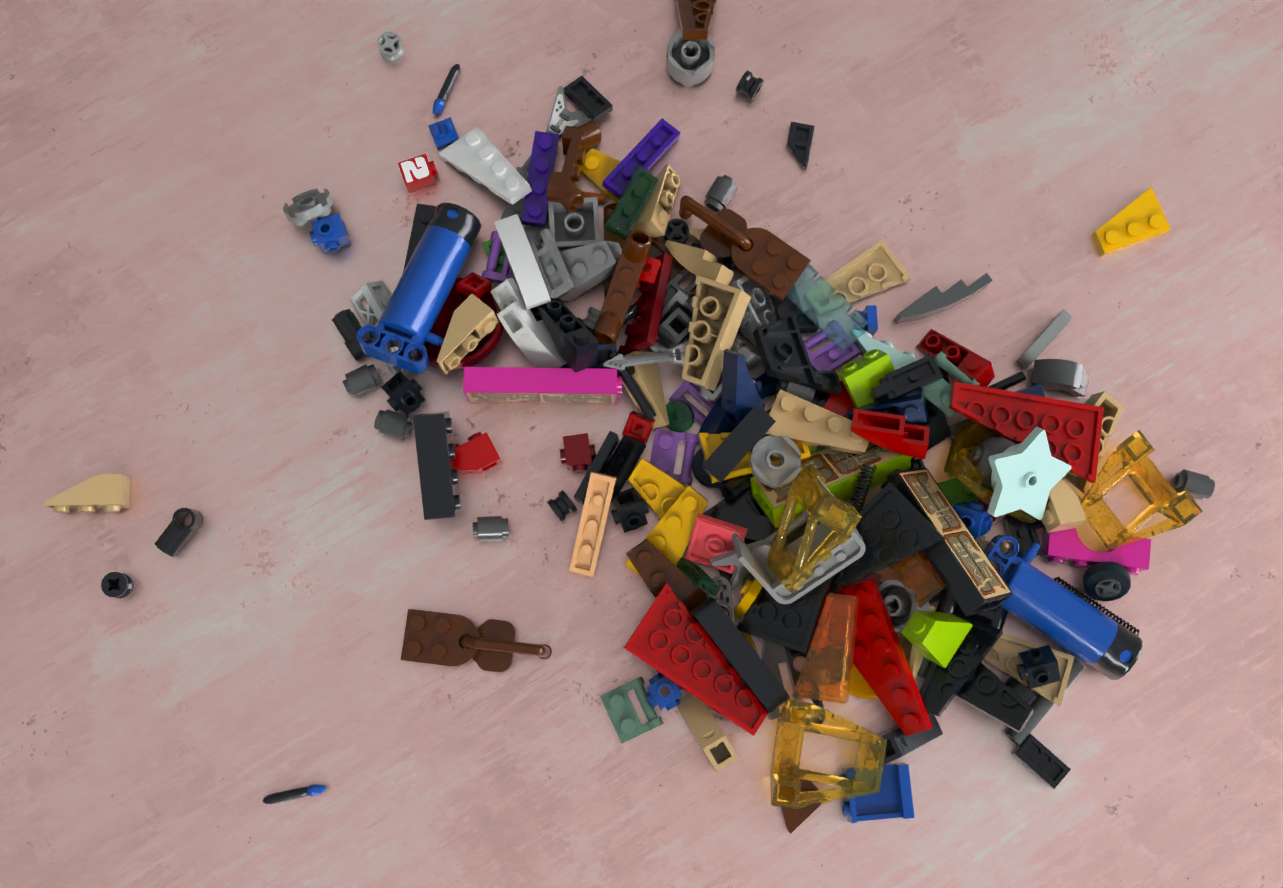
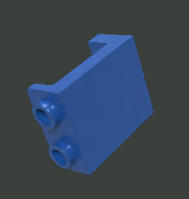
[839,763,915,823]

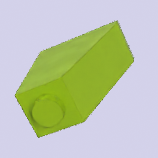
[901,610,973,668]

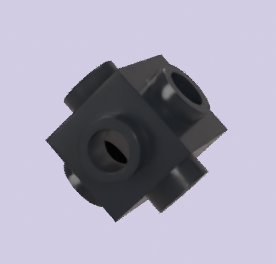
[381,371,426,416]
[611,487,649,533]
[1016,645,1061,689]

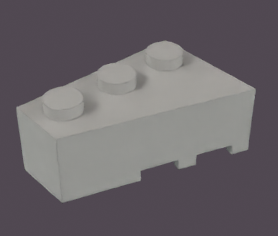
[557,240,622,301]

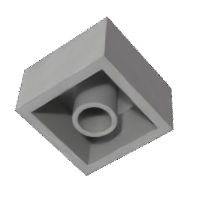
[548,197,600,251]

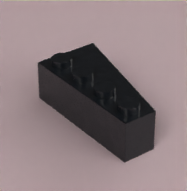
[413,411,462,520]

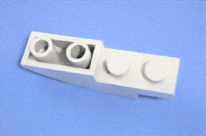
[490,278,566,368]

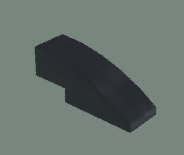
[702,404,776,483]

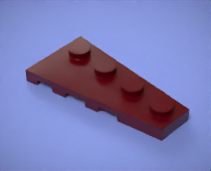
[617,253,673,356]

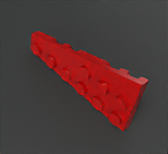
[949,382,1104,483]
[828,578,933,736]
[623,582,768,736]

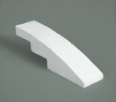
[494,214,551,310]

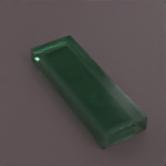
[604,166,659,240]

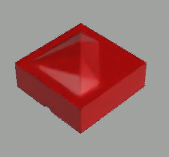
[457,272,492,299]
[622,411,655,444]

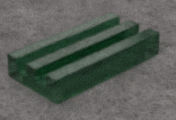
[676,558,720,596]

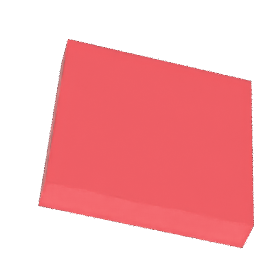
[685,513,748,574]

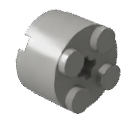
[666,30,715,87]
[878,579,929,632]

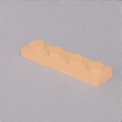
[569,472,617,577]

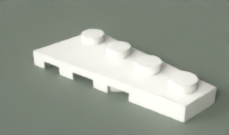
[438,126,532,205]

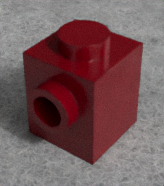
[560,433,596,473]

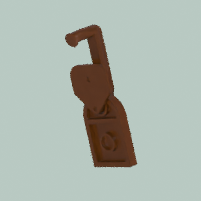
[679,195,811,302]
[401,609,552,672]

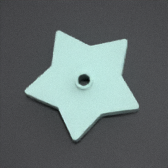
[987,427,1071,520]

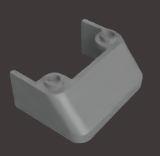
[732,477,866,604]

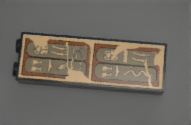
[880,467,1013,617]

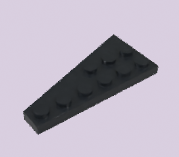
[827,482,945,596]
[736,497,856,654]

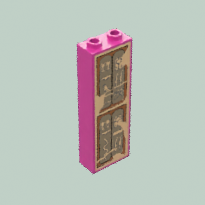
[463,367,622,404]

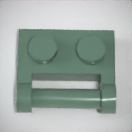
[923,351,980,418]
[600,676,664,743]

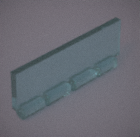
[786,264,868,352]

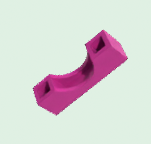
[1040,527,1151,575]

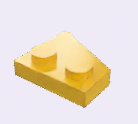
[734,577,763,619]

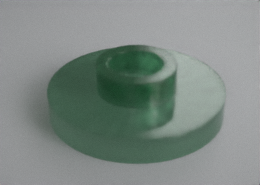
[666,399,695,433]

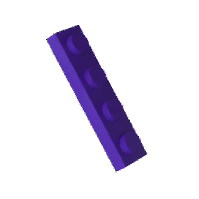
[602,118,681,200]
[521,131,559,228]

